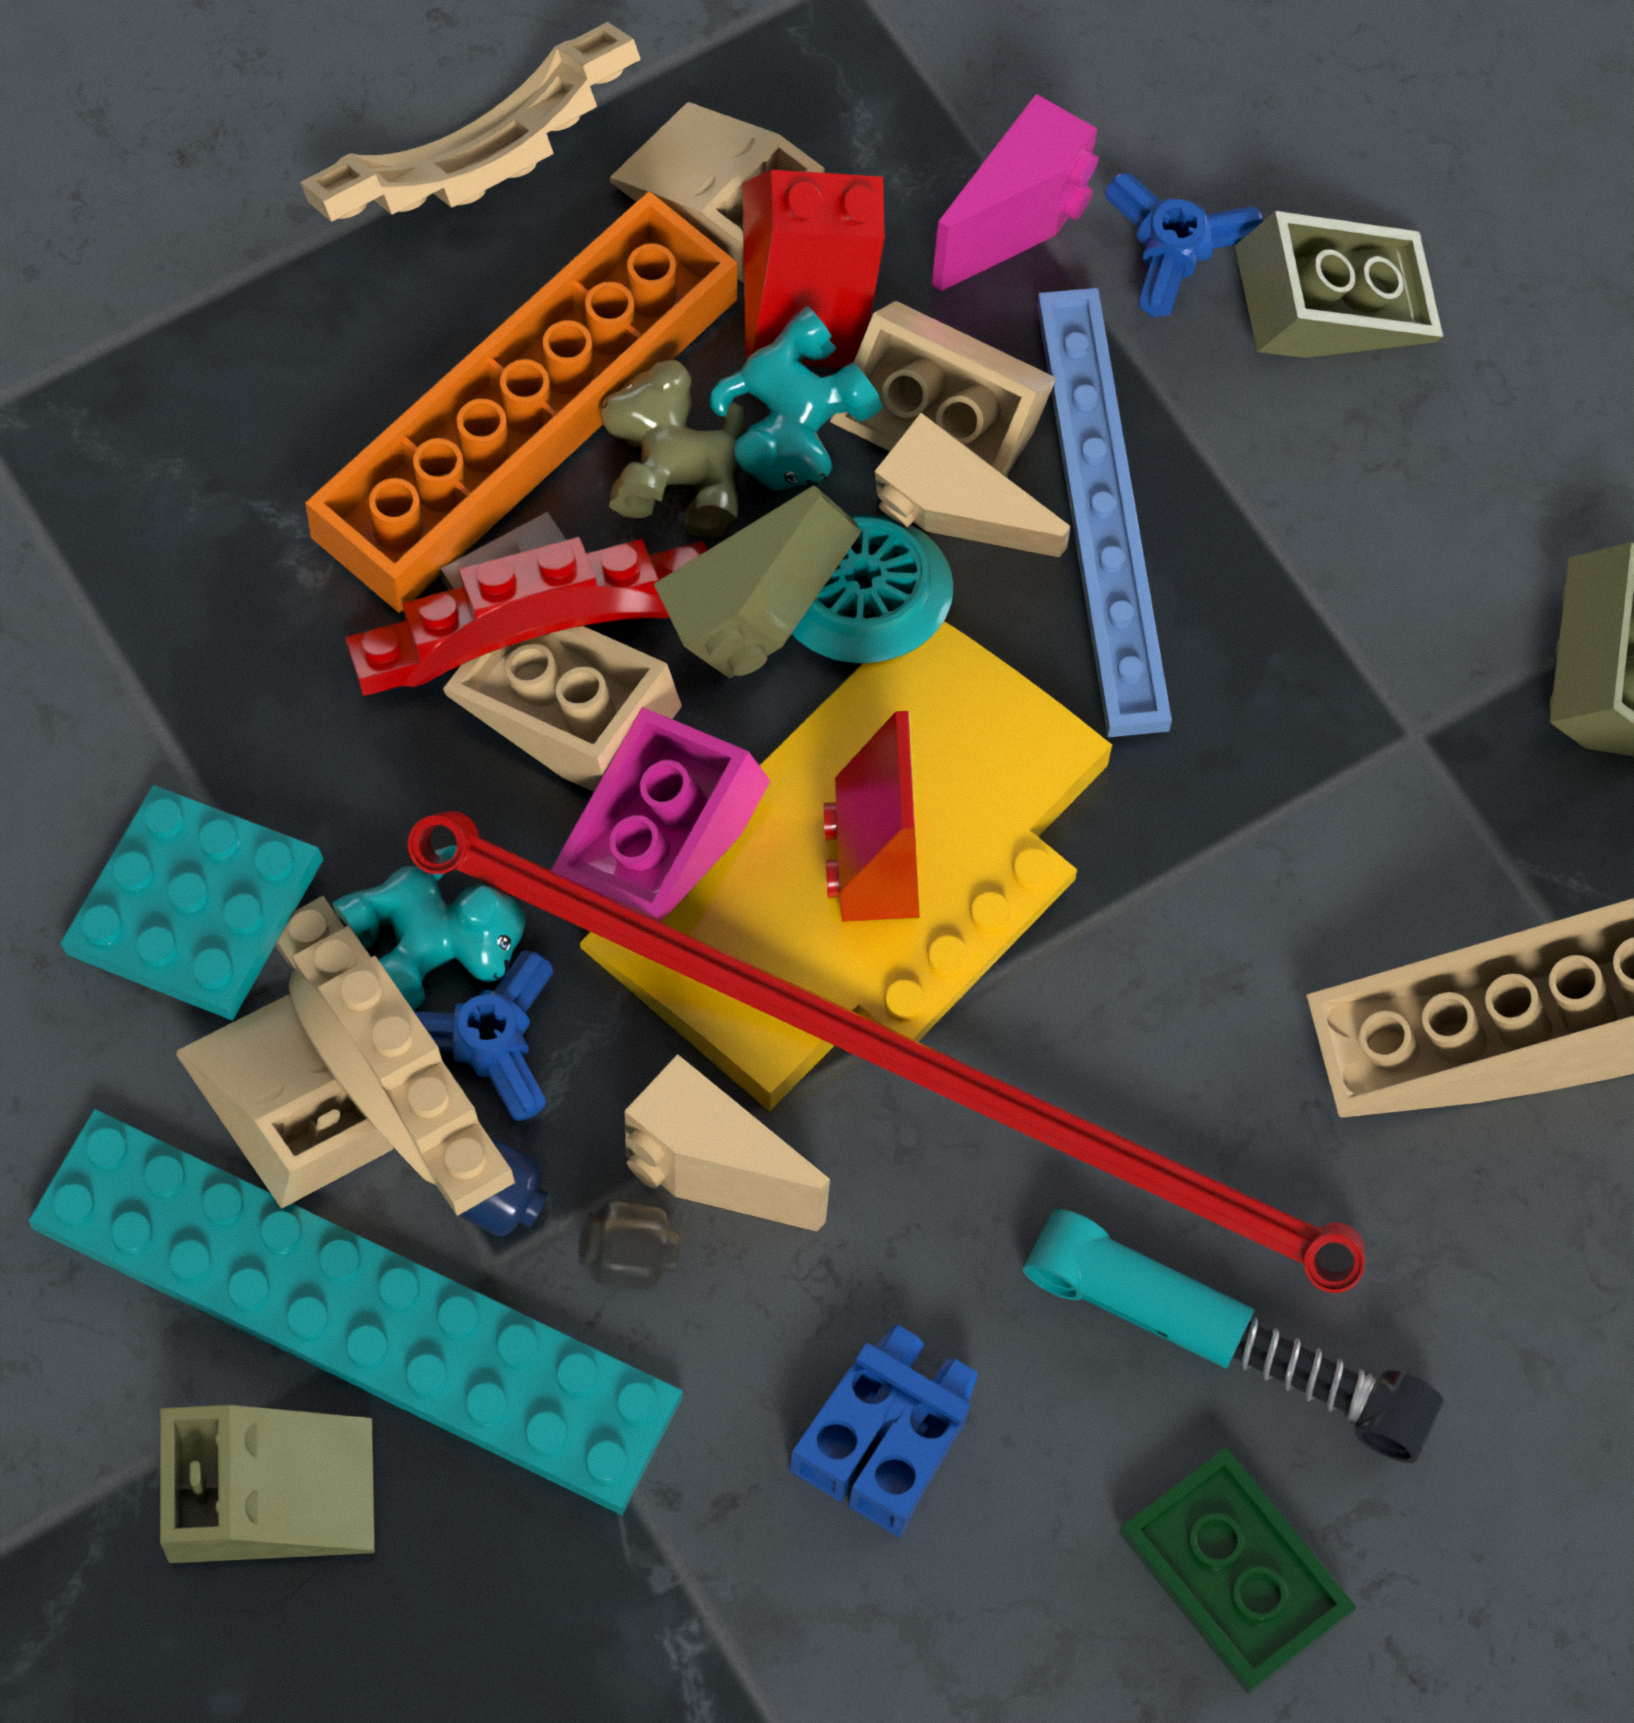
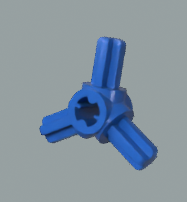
[1104,173,1263,319]
[414,950,554,1121]

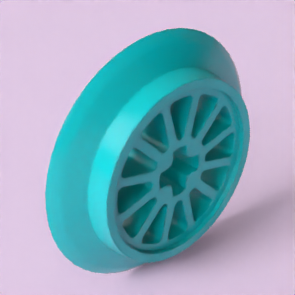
[791,514,953,663]

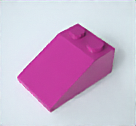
[932,94,1099,291]
[550,707,770,922]

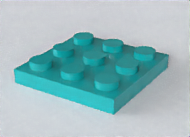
[60,785,324,1021]

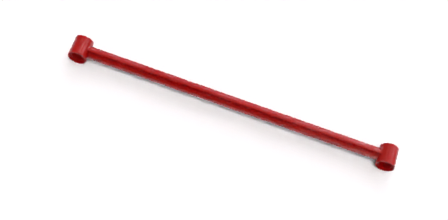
[408,811,1366,1293]

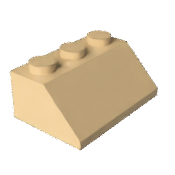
[830,301,1057,477]

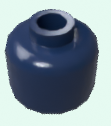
[451,1139,548,1237]

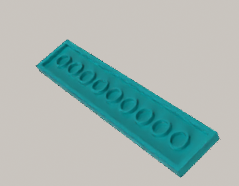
[29,1109,683,1515]

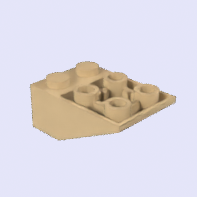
[610,102,825,283]
[176,995,393,1209]

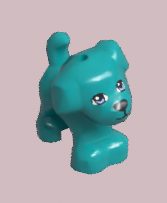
[708,306,884,491]
[333,845,526,1011]

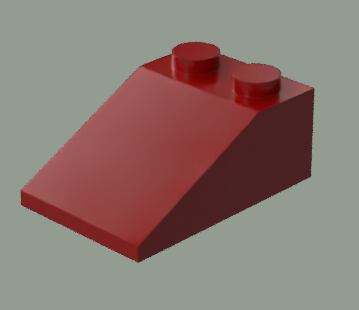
[742,169,885,369]
[823,711,920,922]

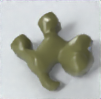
[600,360,747,538]

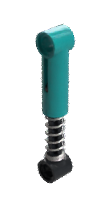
[1023,1209,1444,1463]

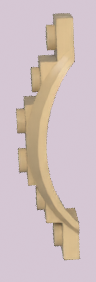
[300,22,641,222]
[275,896,515,1216]

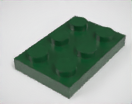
[1119,1447,1357,1694]

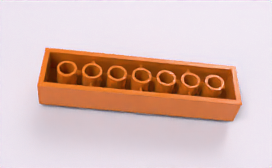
[305,191,738,613]

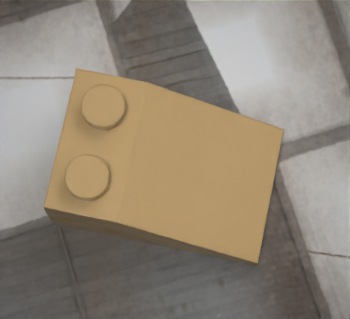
[875,413,1070,557]
[443,626,682,792]
[624,1054,830,1231]

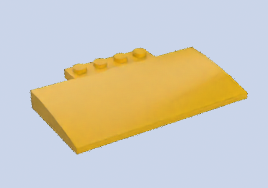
[580,621,1112,1112]

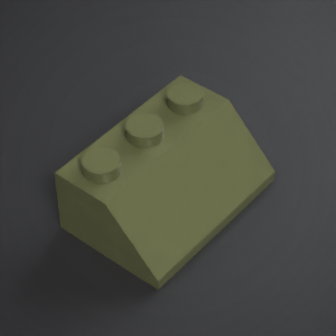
[1549,542,1634,757]

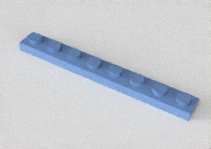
[1037,288,1172,737]

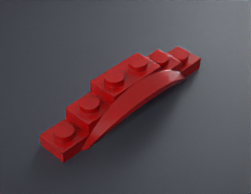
[345,537,708,696]

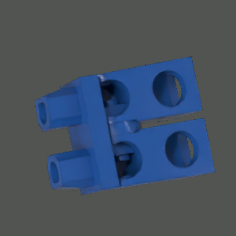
[789,1325,978,1538]

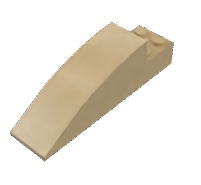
[1307,898,1634,1118]

